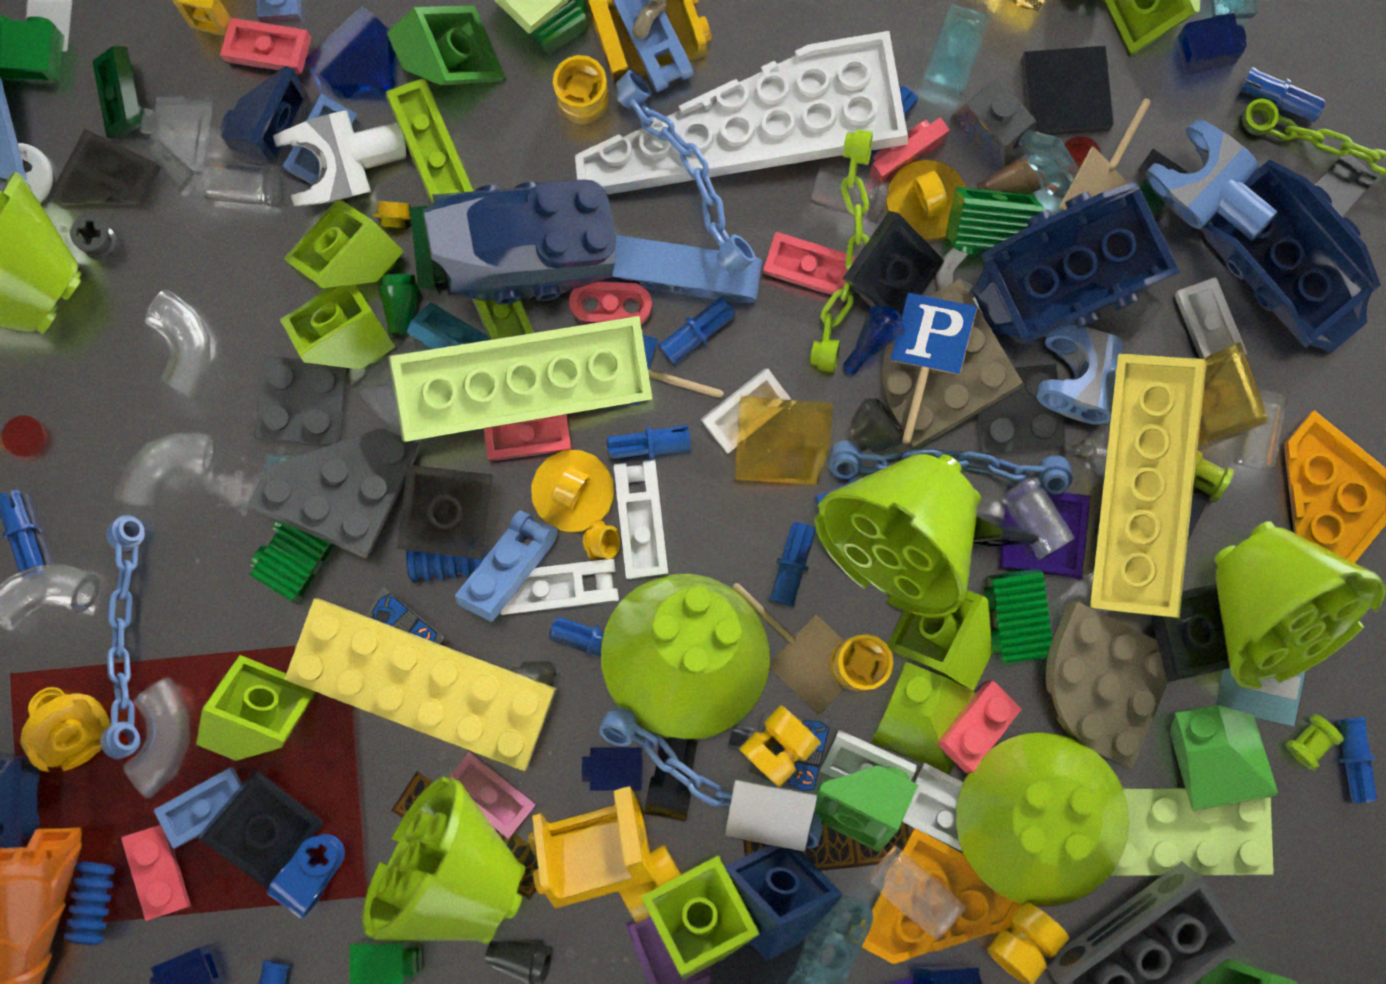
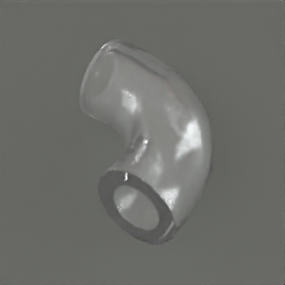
[145,289,211,401]
[113,433,216,509]
[0,564,100,631]
[123,677,190,798]

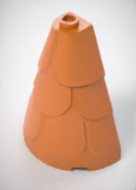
[0,828,82,984]

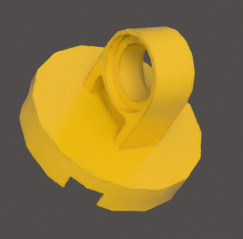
[885,159,966,243]
[531,450,615,534]
[20,687,111,772]

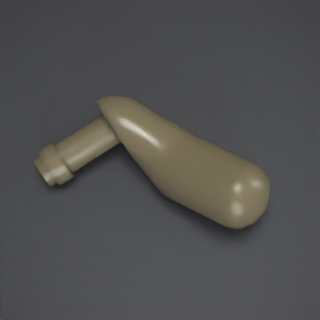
[632,0,667,40]

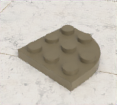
[882,278,1024,449]
[1046,600,1168,769]

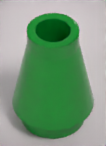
[378,274,419,334]

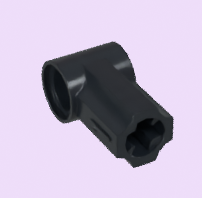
[644,737,698,822]

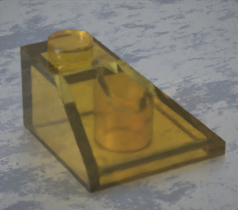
[1197,342,1270,450]
[734,396,833,484]

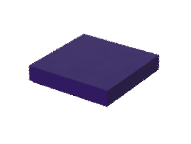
[997,486,1091,580]

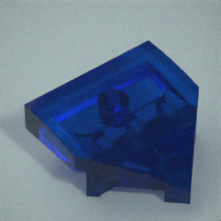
[305,5,396,99]

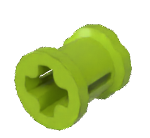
[1193,450,1234,503]
[1285,714,1344,771]

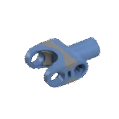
[1145,120,1278,241]
[1037,325,1124,425]

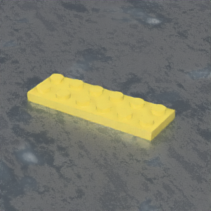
[1090,354,1207,618]
[284,598,556,771]

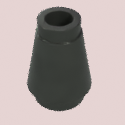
[485,940,552,984]

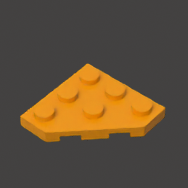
[1284,410,1386,563]
[854,828,1022,964]

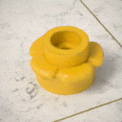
[373,201,411,228]
[582,520,621,561]

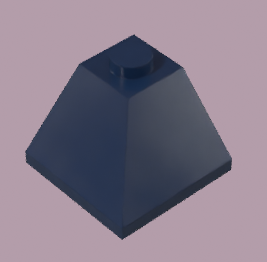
[221,66,308,167]
[725,845,843,961]

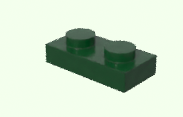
[92,46,142,139]
[410,205,445,297]

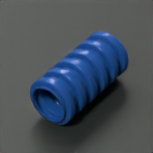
[406,539,485,583]
[64,862,115,945]

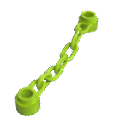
[1242,99,1386,176]
[810,129,873,373]

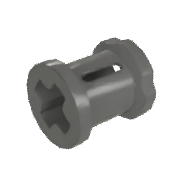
[70,214,118,261]

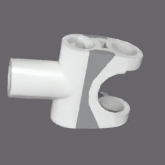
[273,110,406,206]

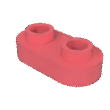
[569,281,652,325]

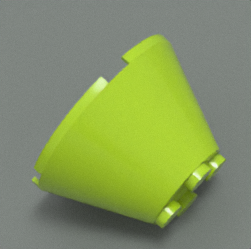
[0,171,82,334]
[814,454,982,617]
[1214,521,1386,689]
[601,574,770,740]
[956,732,1129,907]
[362,776,525,944]

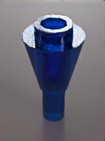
[843,306,905,375]

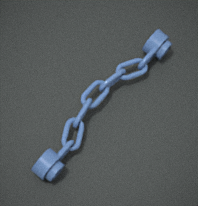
[614,70,755,273]
[829,440,1073,494]
[100,515,145,759]
[599,707,823,848]

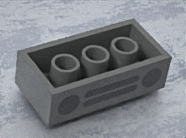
[1045,861,1247,984]

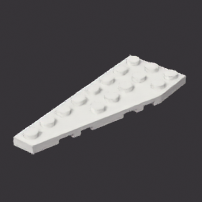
[575,31,908,194]

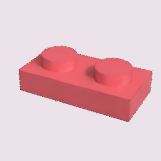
[220,18,312,74]
[870,117,950,187]
[763,231,855,298]
[484,414,572,462]
[936,680,1022,773]
[121,824,191,921]

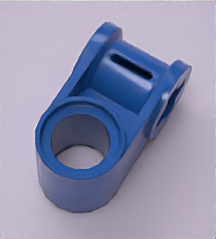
[267,834,345,919]

